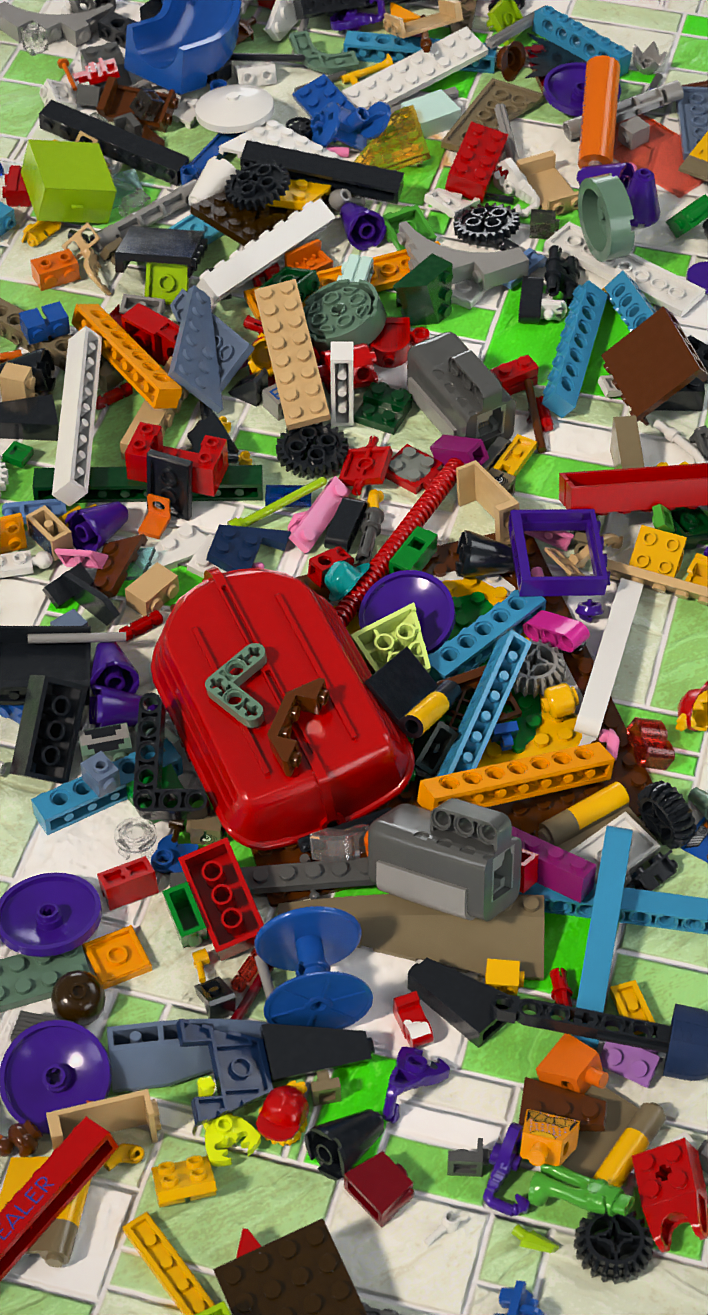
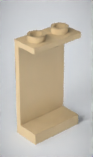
[383,0,463,38]
[516,150,579,218]
[456,460,520,545]
[46,1089,161,1150]

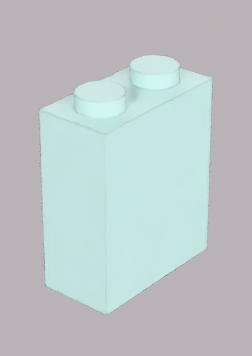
[399,89,461,140]

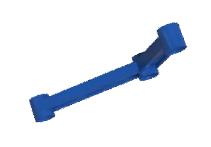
[180,79,247,186]

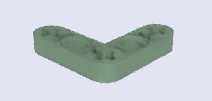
[205,643,267,728]

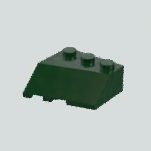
[393,253,453,326]

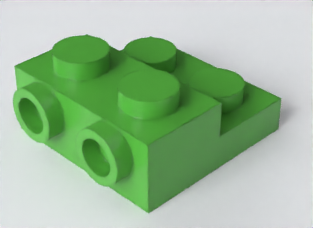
[383,204,437,251]

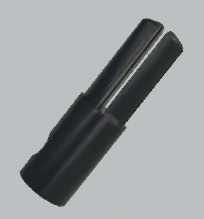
[485,193,514,204]

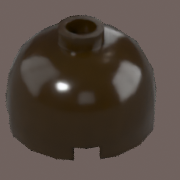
[51,970,106,1026]

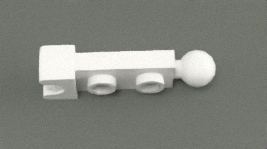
[0,550,53,578]

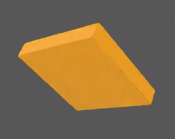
[82,925,152,989]

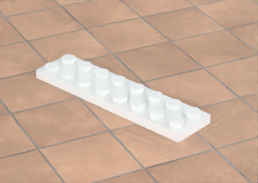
[341,26,488,110]
[544,222,705,317]

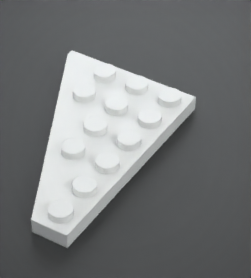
[219,119,349,161]

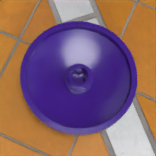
[543,62,621,117]
[359,570,456,655]
[0,872,102,957]
[0,1020,112,1135]

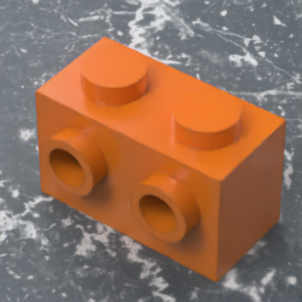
[30,249,80,291]

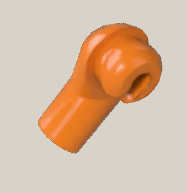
[0,349,22,364]

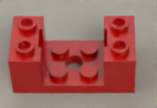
[125,422,229,497]

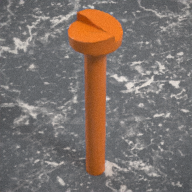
[57,58,77,91]

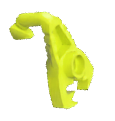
[197,1076,261,1167]

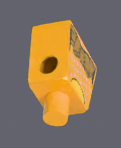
[520,1109,580,1166]

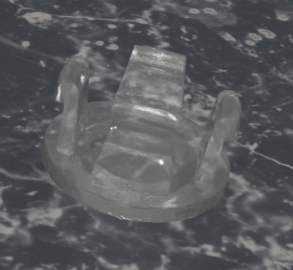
[114,817,157,860]

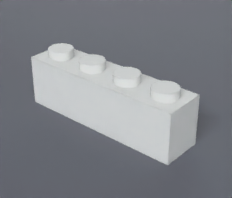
[330,342,354,426]

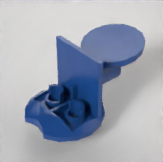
[310,101,391,152]

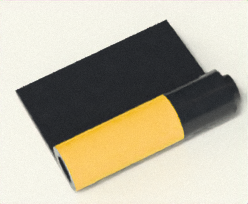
[364,647,462,739]

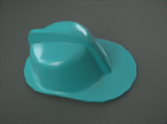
[324,561,370,602]

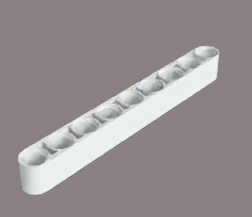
[574,578,644,738]

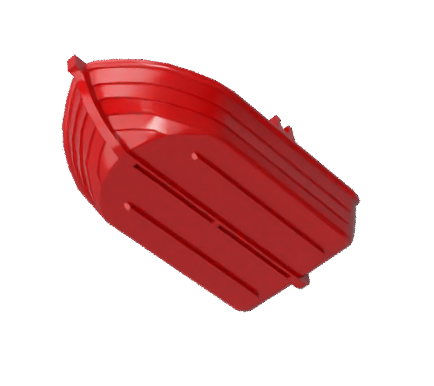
[151,567,415,851]

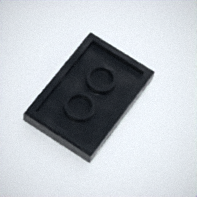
[147,449,193,521]

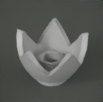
[633,41,667,75]

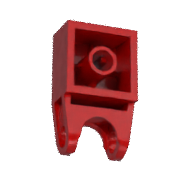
[121,303,180,366]
[632,1138,708,1253]

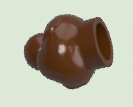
[0,1119,43,1157]

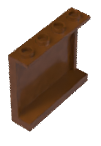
[601,306,708,426]

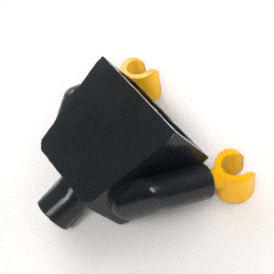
[186,412,252,465]

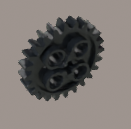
[224,159,291,211]
[453,203,520,245]
[276,422,349,479]

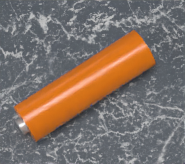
[578,55,620,169]

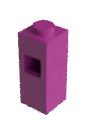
[430,434,489,466]

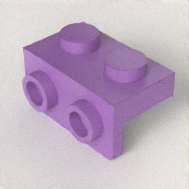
[599,1042,664,1088]

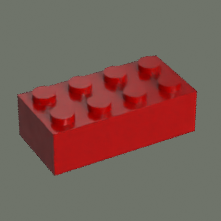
[445,122,509,203]
[178,837,264,961]

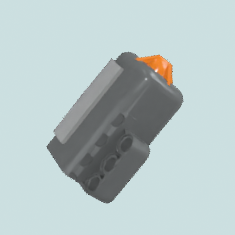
[407,332,516,450]
[364,798,522,922]

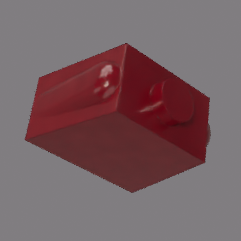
[344,1151,415,1228]

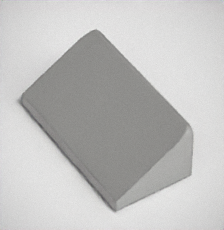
[119,294,166,315]

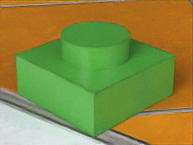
[652,504,675,533]

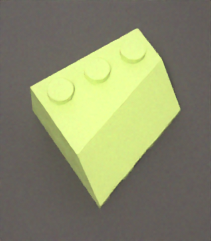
[351,602,431,675]

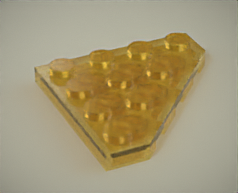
[354,105,431,170]

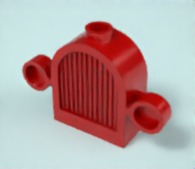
[368,317,430,368]

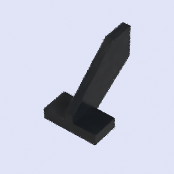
[42,562,120,626]

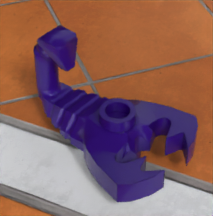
[330,0,386,31]
[382,1047,450,1124]
[483,1122,530,1217]

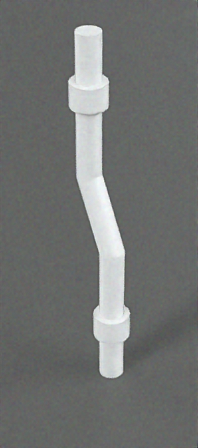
[653,419,708,464]

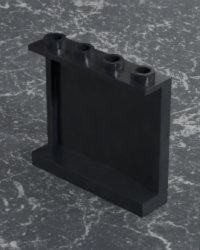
[115,226,208,278]
[0,626,91,705]

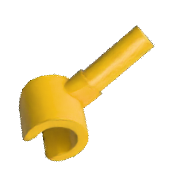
[192,948,210,983]

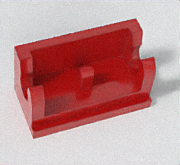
[97,856,159,911]

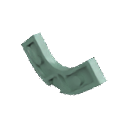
[289,30,359,75]

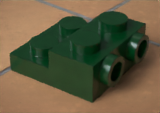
[259,267,320,302]
[354,382,412,435]
[654,506,708,550]

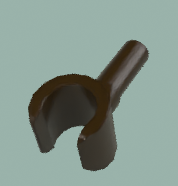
[168,820,185,843]

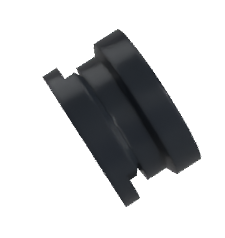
[286,117,313,141]

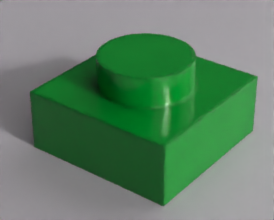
[2,441,34,468]

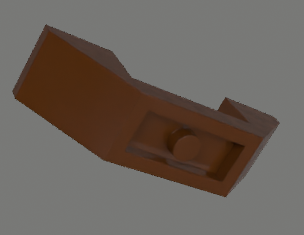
[267,678,329,777]

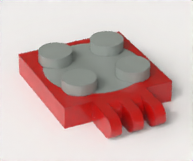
[385,444,443,494]

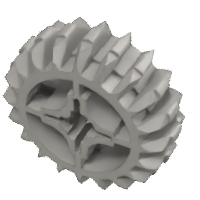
[512,638,566,699]

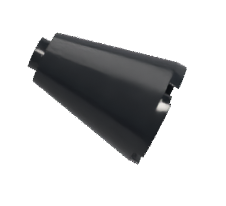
[0,348,56,392]
[455,530,515,577]
[305,1109,384,1181]

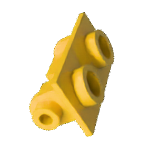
[21,221,62,247]

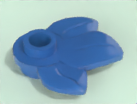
[151,834,199,873]

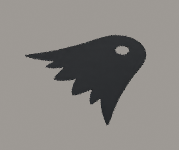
[525,33,585,78]

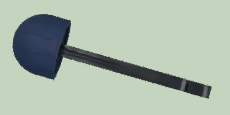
[489,994,708,1081]

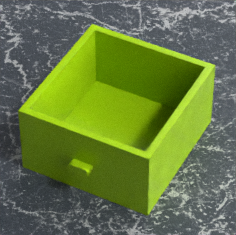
[21,139,117,224]

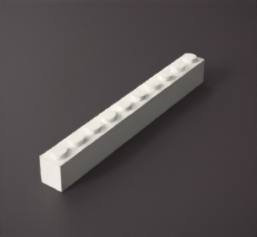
[52,326,102,507]

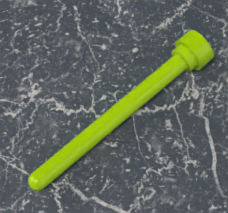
[227,477,327,527]

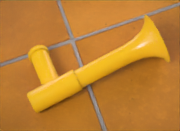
[341,53,394,85]

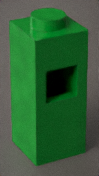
[389,526,438,574]

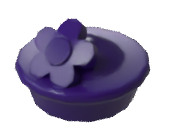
[575,599,605,623]

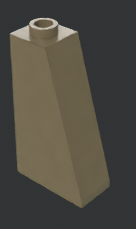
[610,415,645,469]

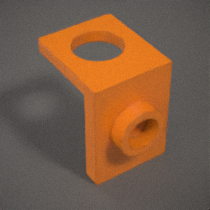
[138,494,171,539]

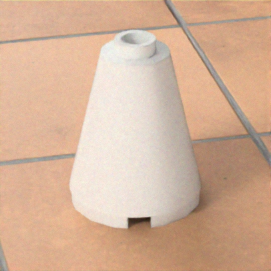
[188,156,236,207]

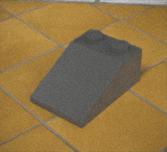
[80,42,133,88]

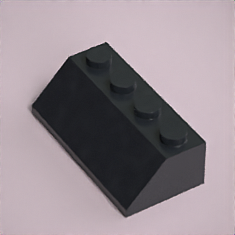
[10,675,88,784]

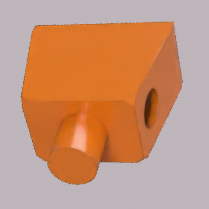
[536,1034,609,1094]

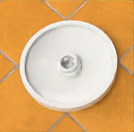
[195,84,274,133]

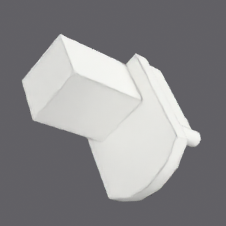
[540,293,567,321]

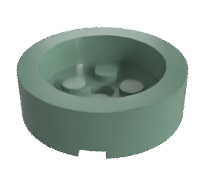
[578,173,635,262]
[303,279,386,356]

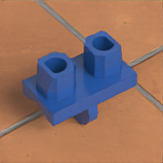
[495,1280,544,1315]

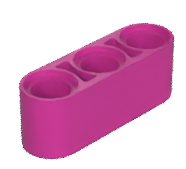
[523,610,590,652]

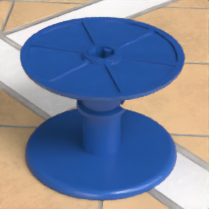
[254,906,373,1029]

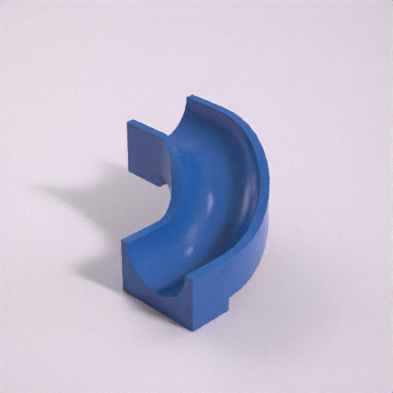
[124,0,242,95]

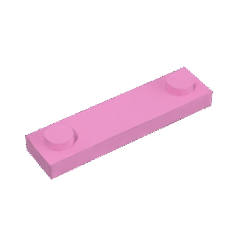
[289,476,352,554]

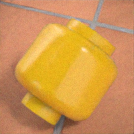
[540,683,579,718]

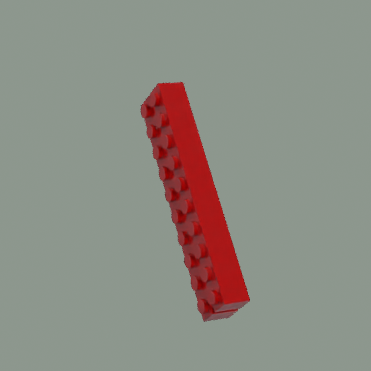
[559,463,708,515]

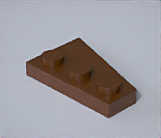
[93,534,148,598]
[519,1077,607,1132]

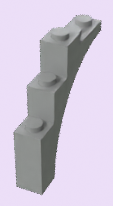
[0,1,115,47]
[397,221,529,290]

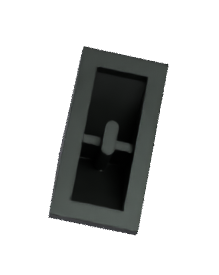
[413,720,459,777]

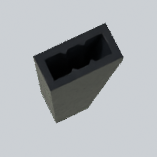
[0,394,59,441]
[407,958,509,1048]
[260,1023,375,1083]

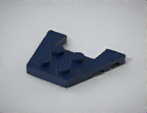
[206,524,291,572]
[176,1019,273,1126]

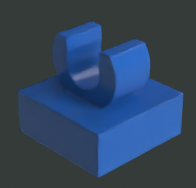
[490,721,519,751]

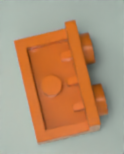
[284,239,333,272]

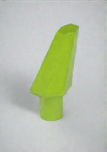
[512,1224,559,1253]

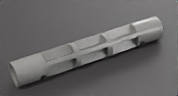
[563,80,684,141]
[90,179,197,253]

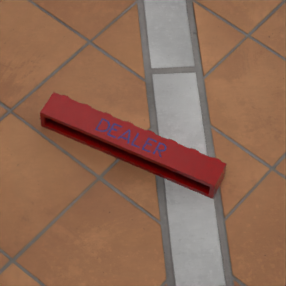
[0,1116,119,1281]

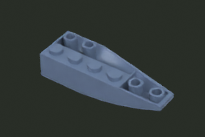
[107,1019,269,1093]

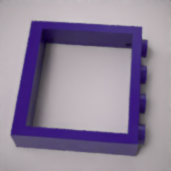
[508,509,611,597]

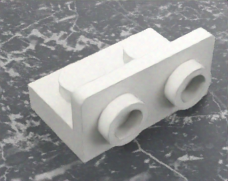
[234,61,277,86]
[40,79,77,109]

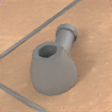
[328,189,365,211]

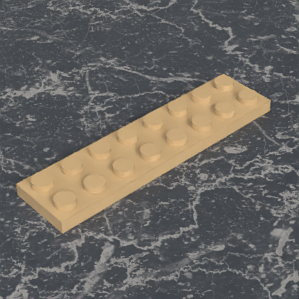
[254,279,331,431]

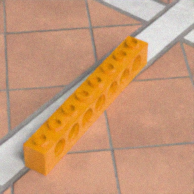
[71,304,182,409]
[417,742,615,811]

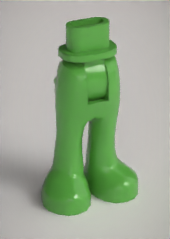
[528,1164,635,1217]

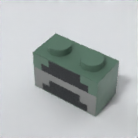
[78,723,133,762]

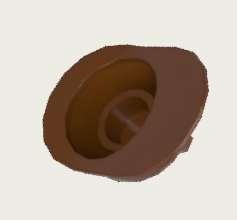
[496,41,526,82]

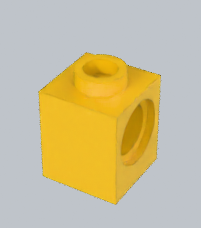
[485,958,524,996]

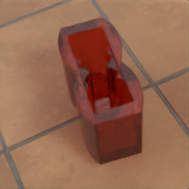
[627,717,675,770]

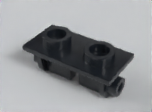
[626,850,678,891]

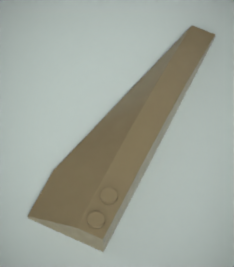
[277,894,545,980]

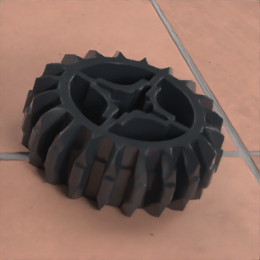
[637,780,697,849]
[573,1211,654,1284]

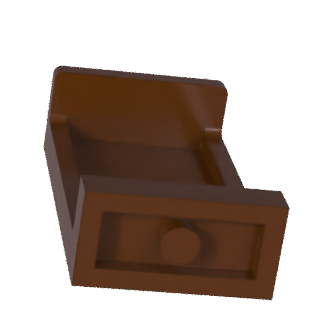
[96,76,179,133]

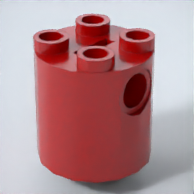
[318,343,378,395]

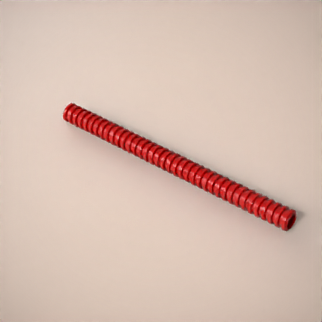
[335,458,465,627]

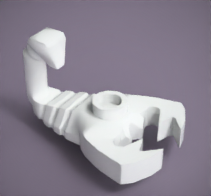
[493,158,540,217]

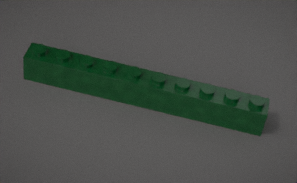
[32,465,263,503]

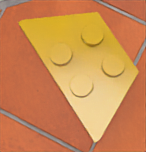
[266,179,331,210]

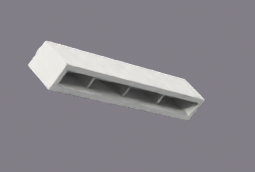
[196,198,336,307]

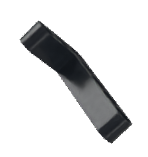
[133,692,211,820]

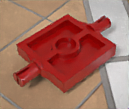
[339,436,393,496]

